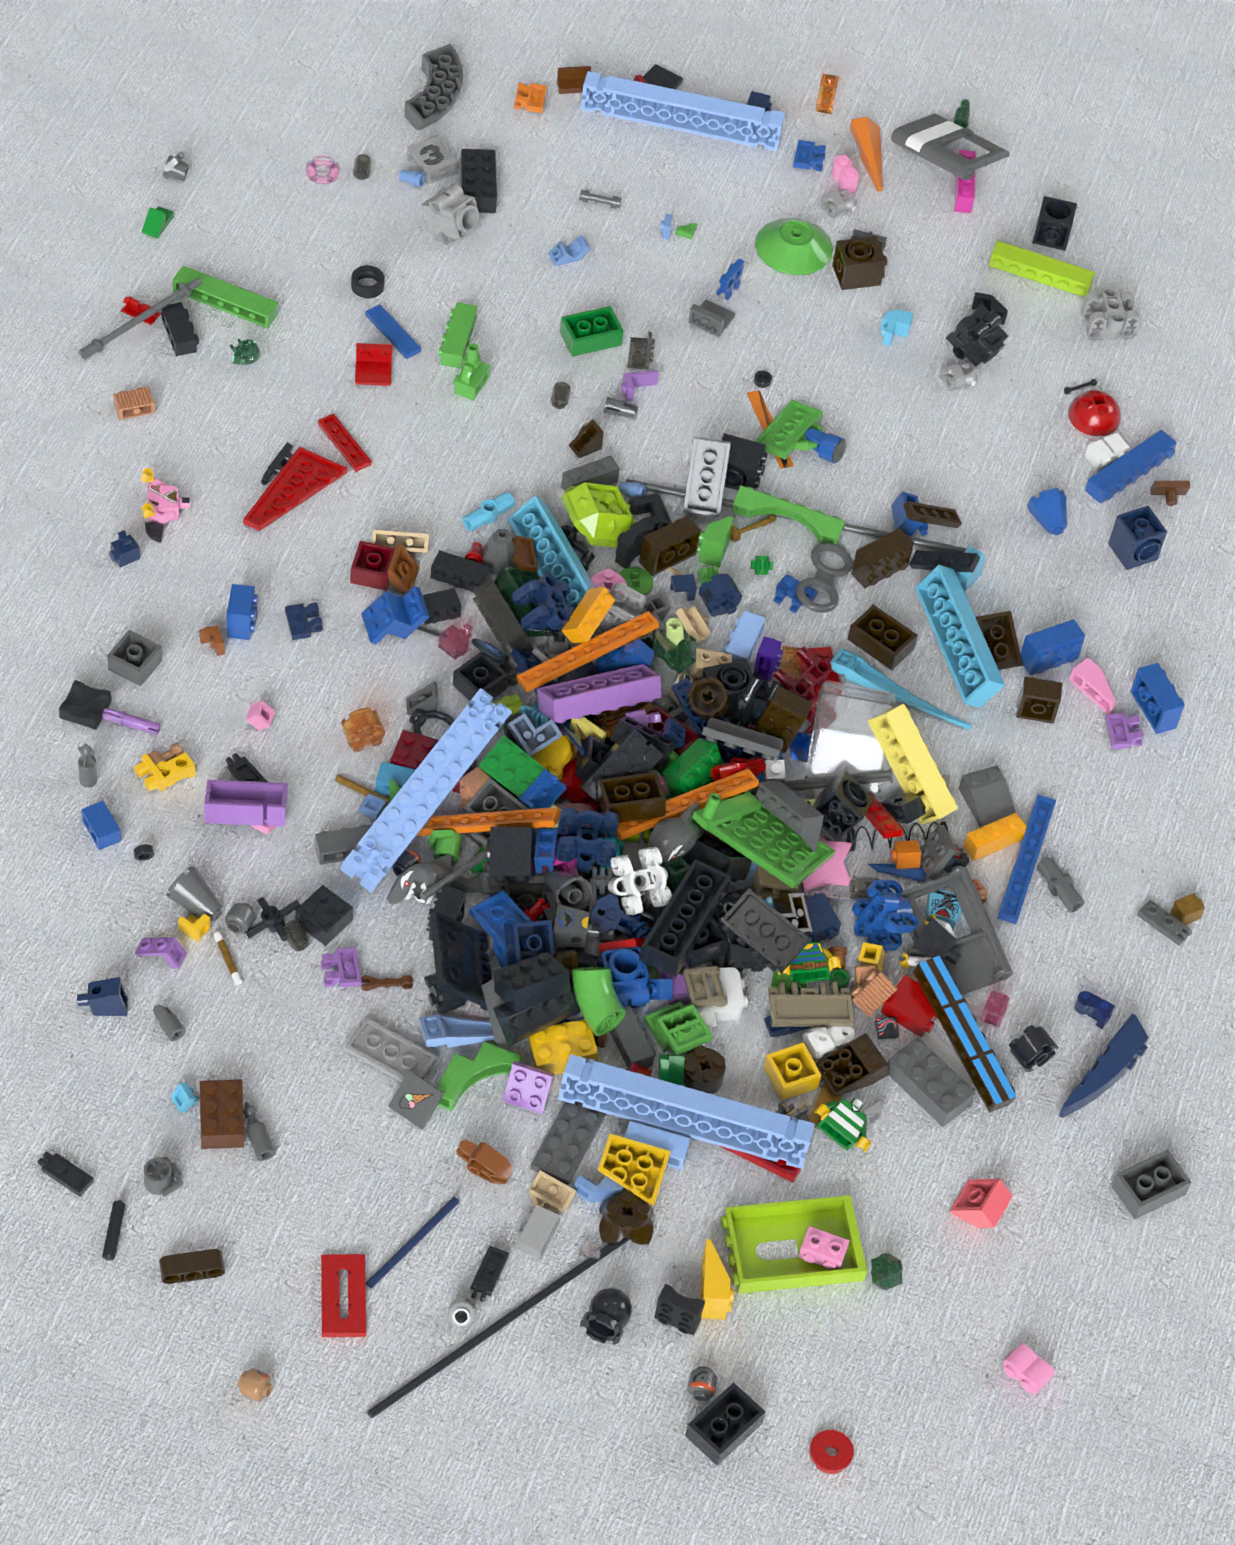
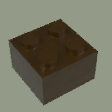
[1016,677,1062,724]

